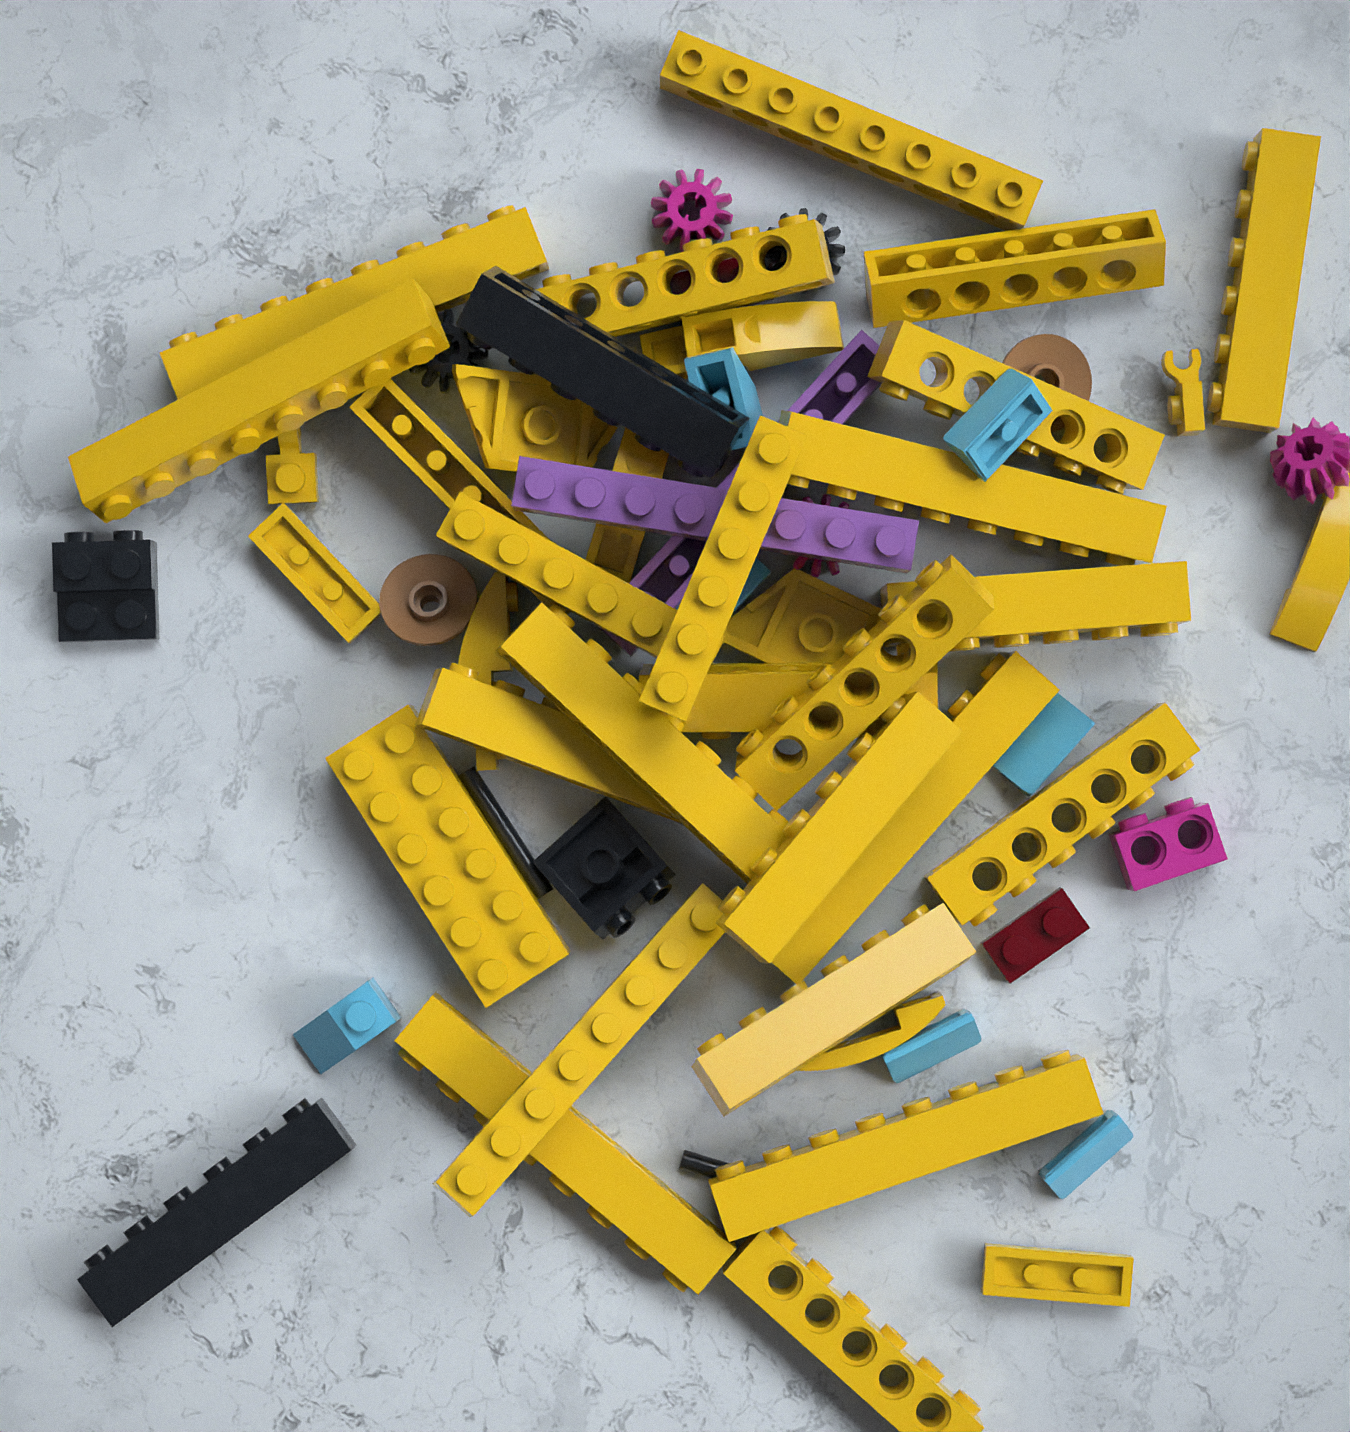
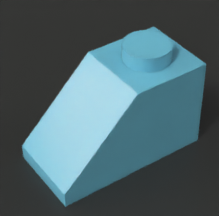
[684,347,763,450]
[293,978,401,1074]

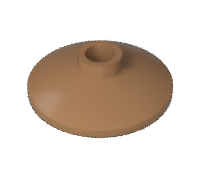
[1002,334,1092,432]
[379,554,478,646]

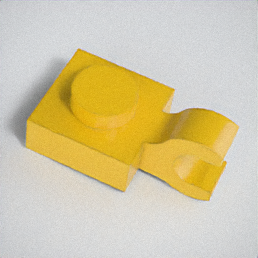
[1161,349,1205,437]
[266,427,319,505]

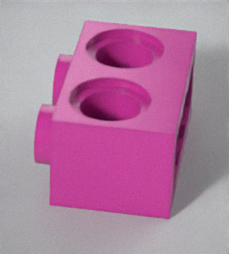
[1108,797,1228,891]

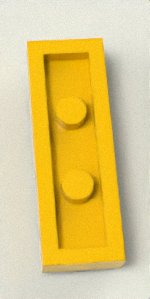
[248,503,381,644]
[981,1243,1134,1307]

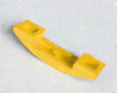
[1269,473,1350,652]
[797,992,946,1071]

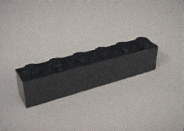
[455,266,750,479]
[77,1098,356,1327]

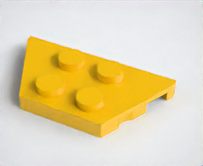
[452,364,617,472]
[723,568,883,663]

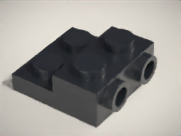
[52,530,160,642]
[533,796,676,940]

